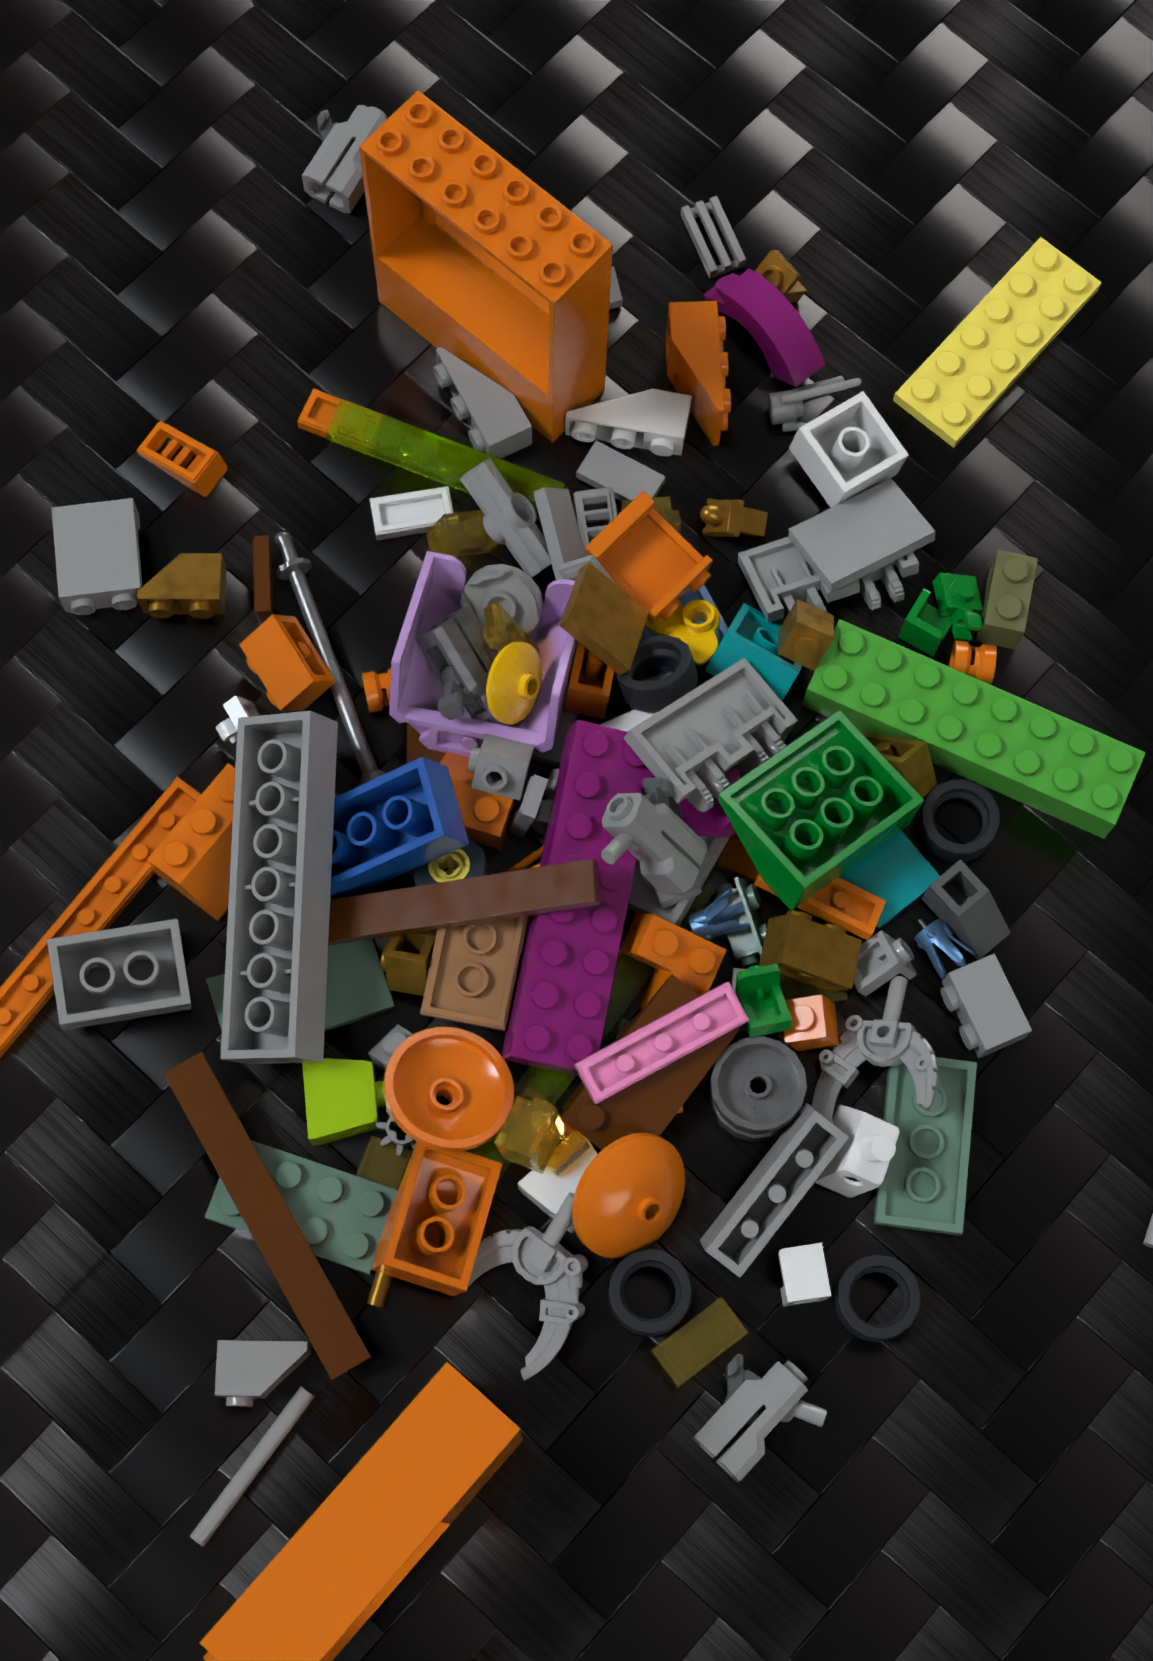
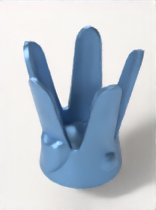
[689,887,751,941]
[914,919,975,980]

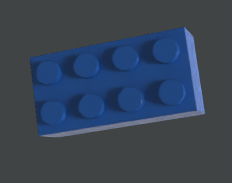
[330,757,469,900]

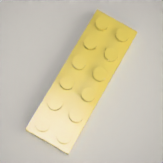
[893,237,1101,448]

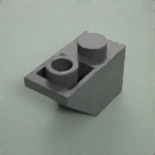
[922,859,1011,960]

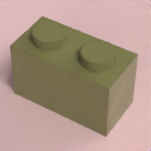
[976,550,1038,650]

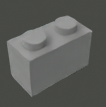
[941,953,1032,1059]

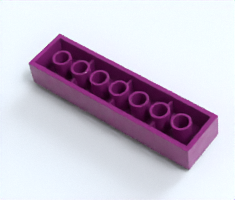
[501,720,653,1077]

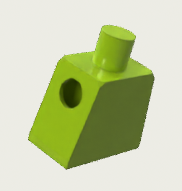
[302,1058,387,1146]

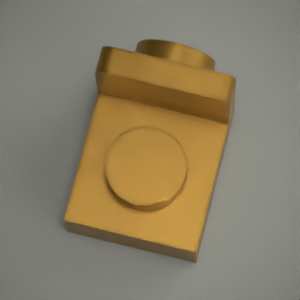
[755,250,807,303]

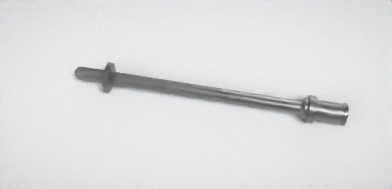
[275,531,386,786]

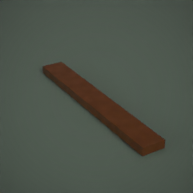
[328,858,600,946]
[163,1052,372,1381]

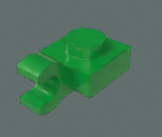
[932,573,983,642]

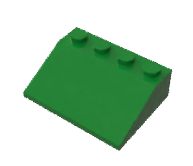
[717,710,925,911]

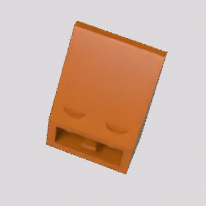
[665,301,731,446]

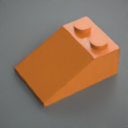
[371,1142,502,1296]

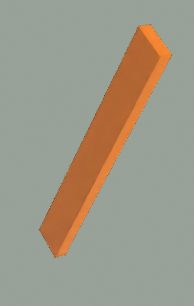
[0,777,202,1058]

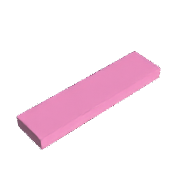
[574,982,749,1104]

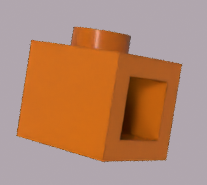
[778,995,839,1051]

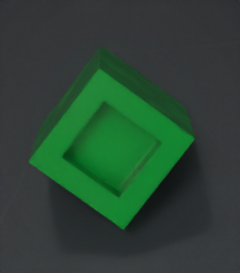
[898,588,952,657]

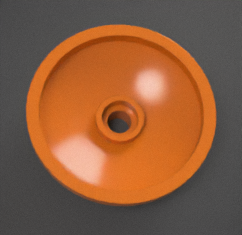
[383,1027,514,1151]
[572,1133,685,1258]

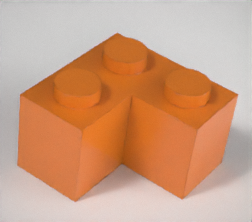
[619,913,726,1010]

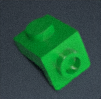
[735,964,792,1038]

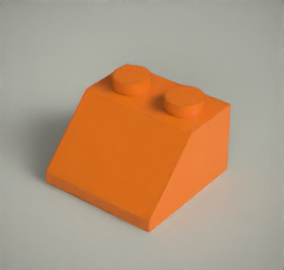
[439,752,518,850]

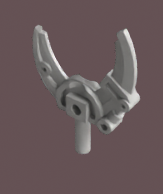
[812,976,939,1123]
[468,1192,588,1380]

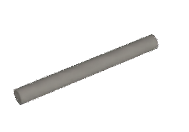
[190,1386,315,1547]

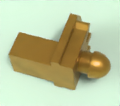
[700,498,768,537]

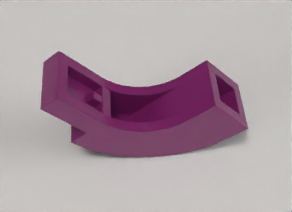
[703,269,826,387]

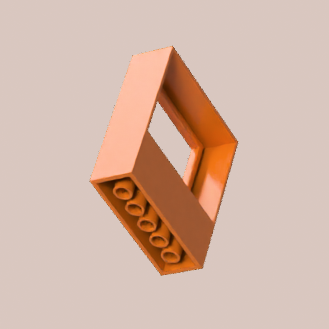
[359,90,613,443]
[200,1362,523,1661]

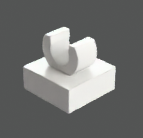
[215,696,261,745]

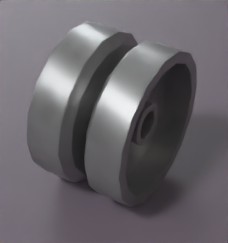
[709,1036,807,1142]

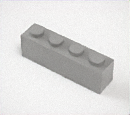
[700,1103,849,1277]

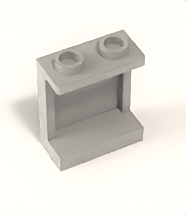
[51,498,143,615]

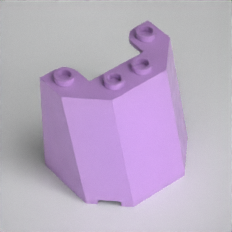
[389,551,578,758]

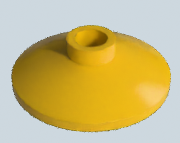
[486,641,542,725]

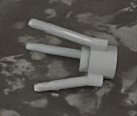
[768,376,862,432]

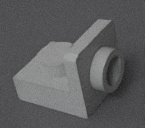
[853,930,917,996]

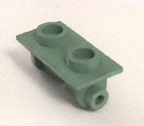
[714,877,768,968]

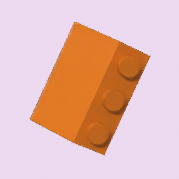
[147,763,235,922]

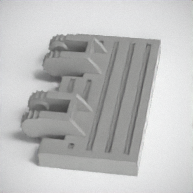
[738,536,919,623]
[623,658,798,812]

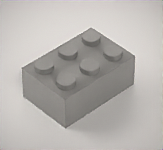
[47,919,191,1030]

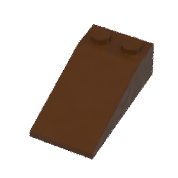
[561,974,740,1150]

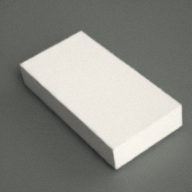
[370,486,456,541]

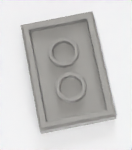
[789,478,935,592]

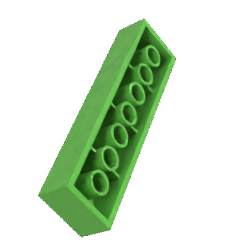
[802,619,1146,839]

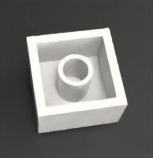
[789,391,909,508]

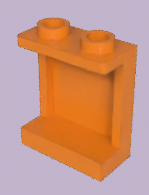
[584,491,713,625]

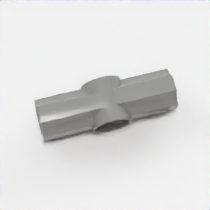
[460,458,552,578]

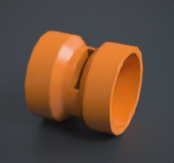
[949,640,997,685]
[361,668,391,713]

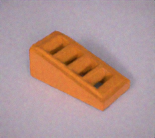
[136,420,227,497]

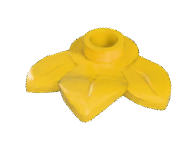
[645,599,721,666]

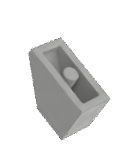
[215,1340,311,1407]

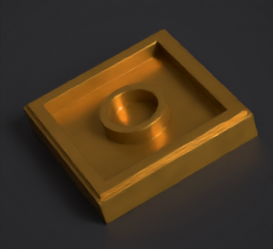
[559,562,649,676]

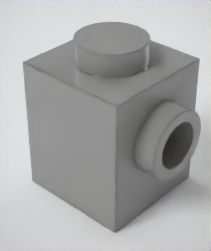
[467,734,534,801]

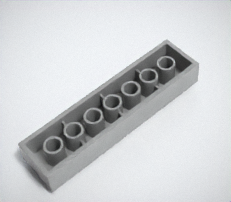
[221,711,338,1064]

